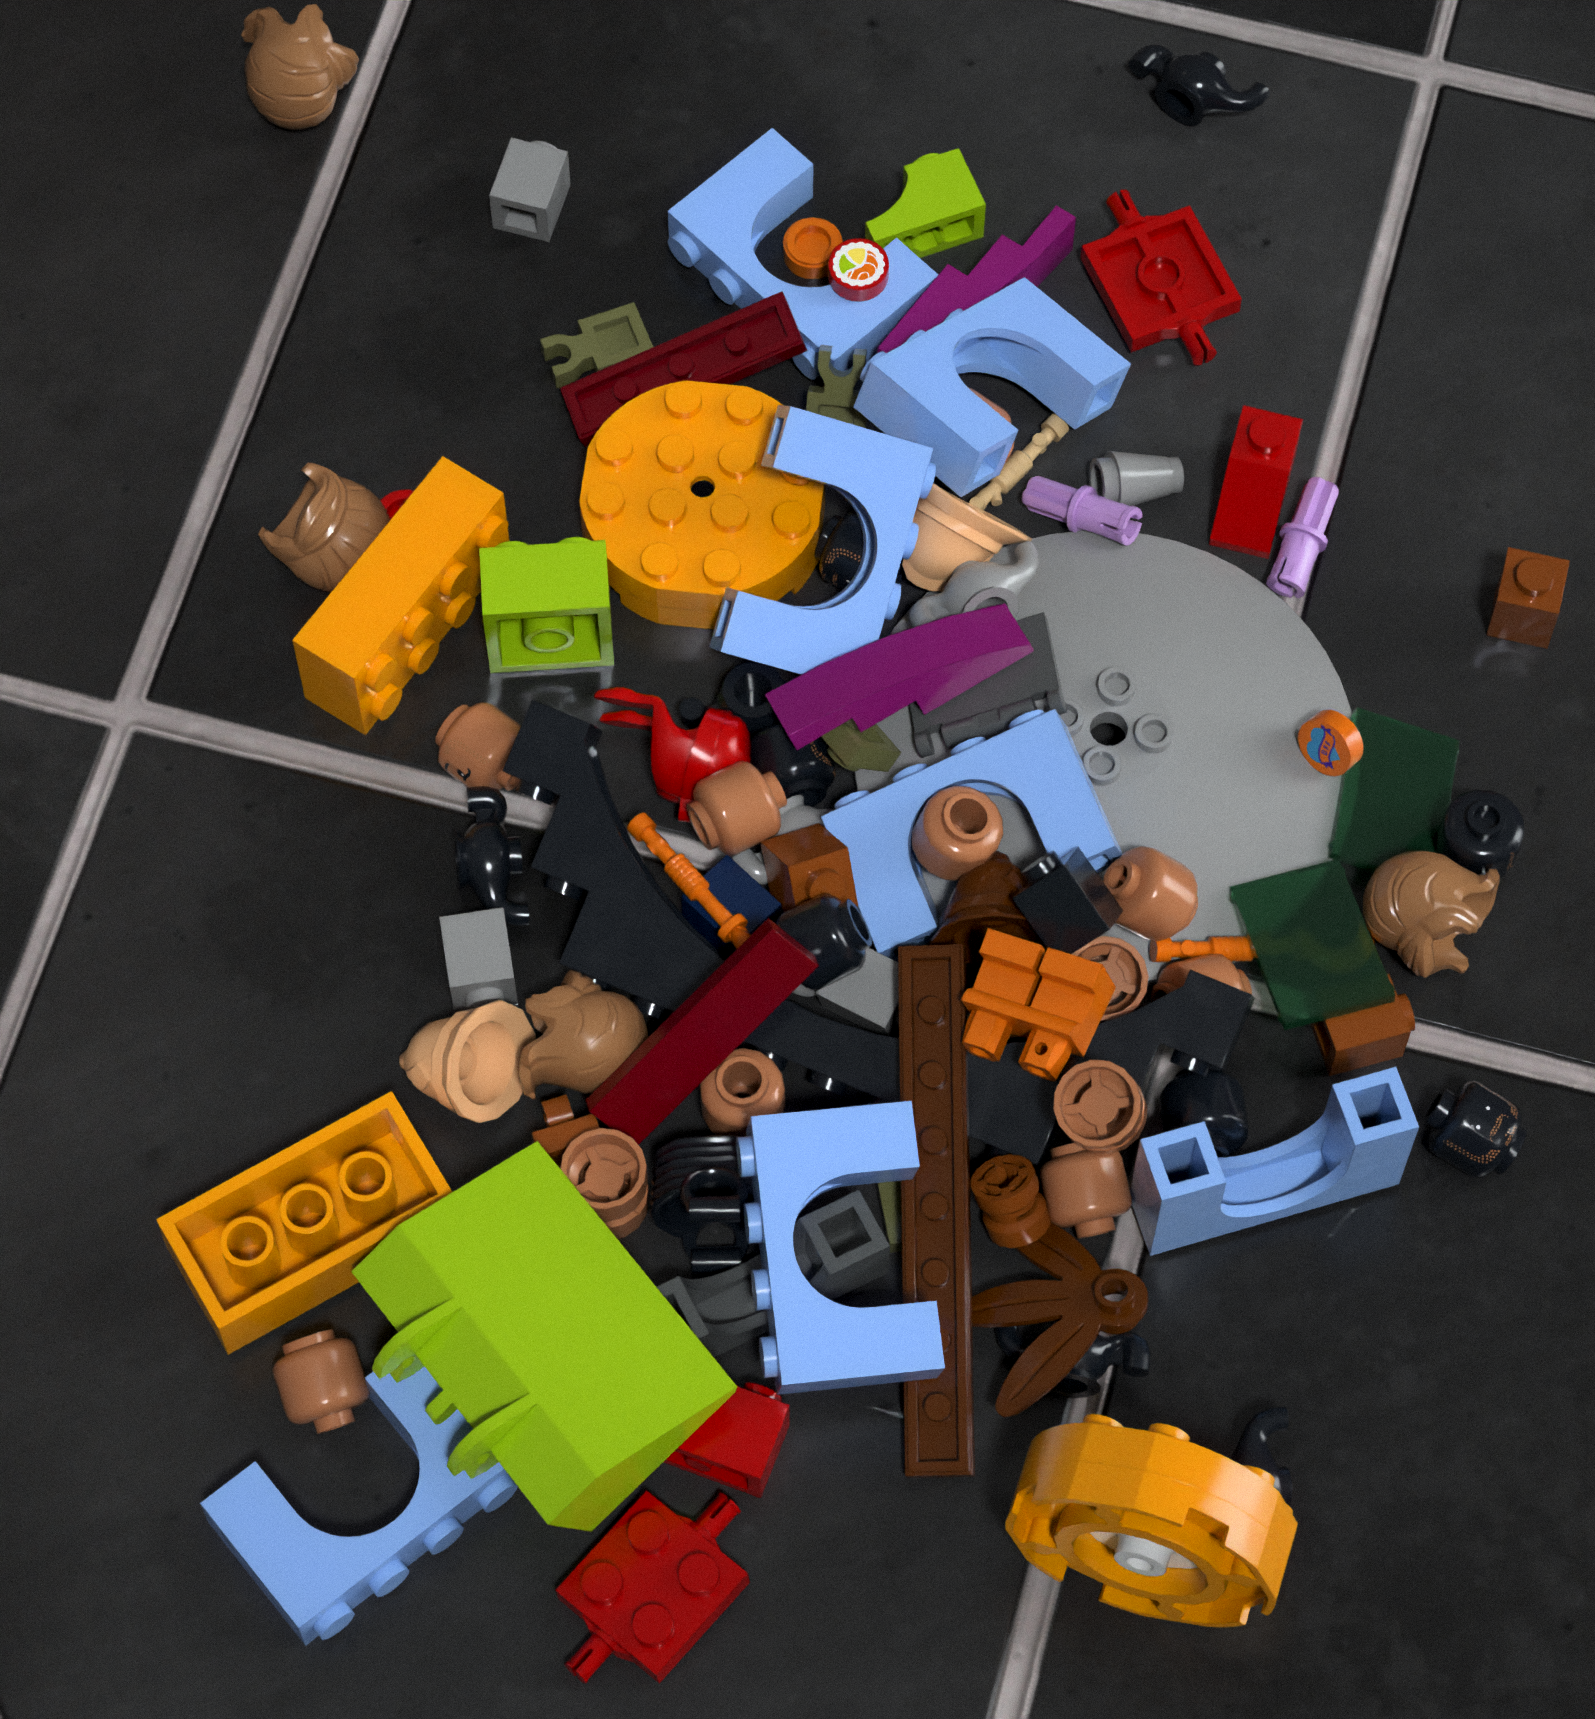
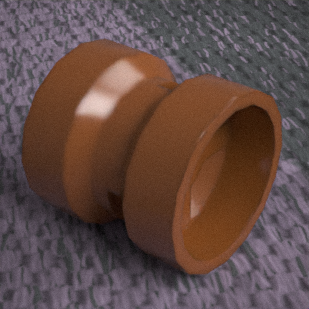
[970,1154,1051,1248]

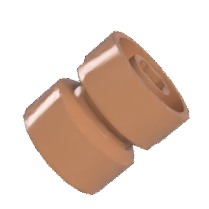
[1072,936,1149,1024]
[1053,1060,1147,1154]
[560,1128,650,1239]

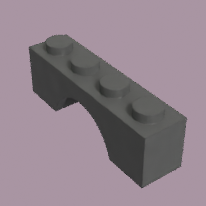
[657,1190,890,1357]

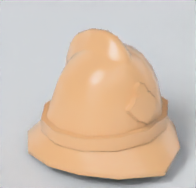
[902,483,1032,592]
[399,1000,536,1123]

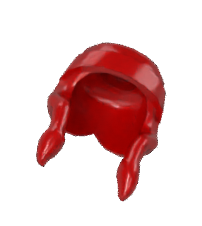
[594,687,751,823]

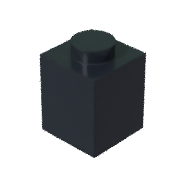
[1012,847,1123,954]

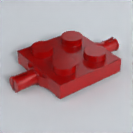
[1080,190,1242,365]
[555,1490,750,1684]

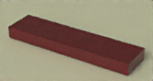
[560,291,808,447]
[586,918,819,1145]

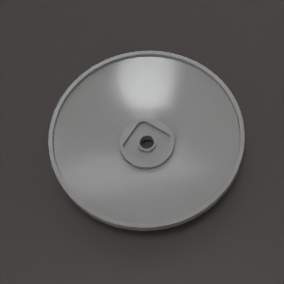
[854,530,1358,990]

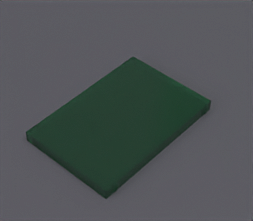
[1328,707,1460,872]
[1230,859,1395,1031]

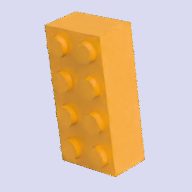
[292,456,510,735]
[156,1091,452,1355]

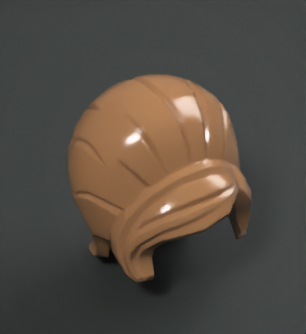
[241,4,359,130]
[258,462,390,592]
[1363,850,1500,978]
[518,970,649,1100]

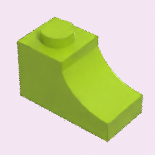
[865,148,986,258]

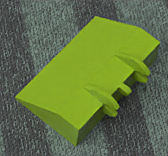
[351,1141,737,1532]

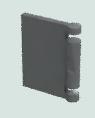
[910,612,1067,758]

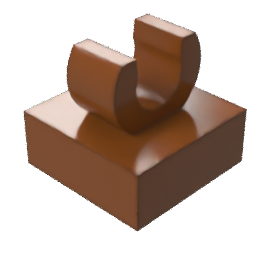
[532,1094,600,1168]

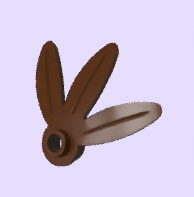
[972,1223,1148,1417]

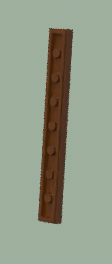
[898,944,975,1478]

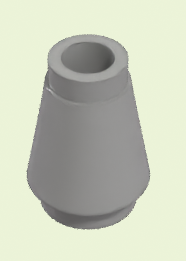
[1089,451,1184,506]

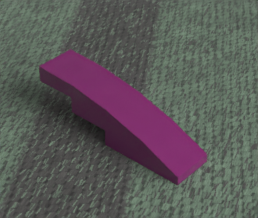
[877,205,1076,353]
[765,603,1034,750]

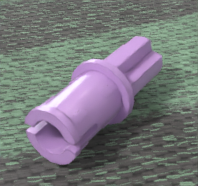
[1022,476,1142,546]
[1266,477,1339,598]

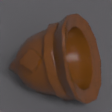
[927,851,1047,980]

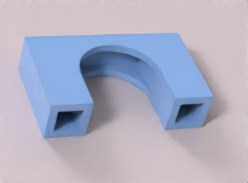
[668,128,938,383]
[854,277,1131,497]
[709,405,936,675]
[821,709,1123,962]
[1130,1067,1419,1256]
[736,1101,945,1395]
[200,1366,518,1646]

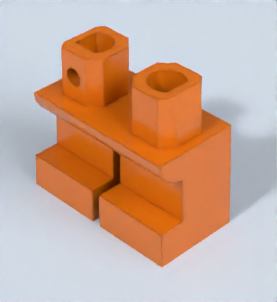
[961,928,1116,1082]

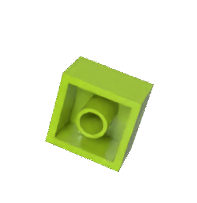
[479,537,614,673]

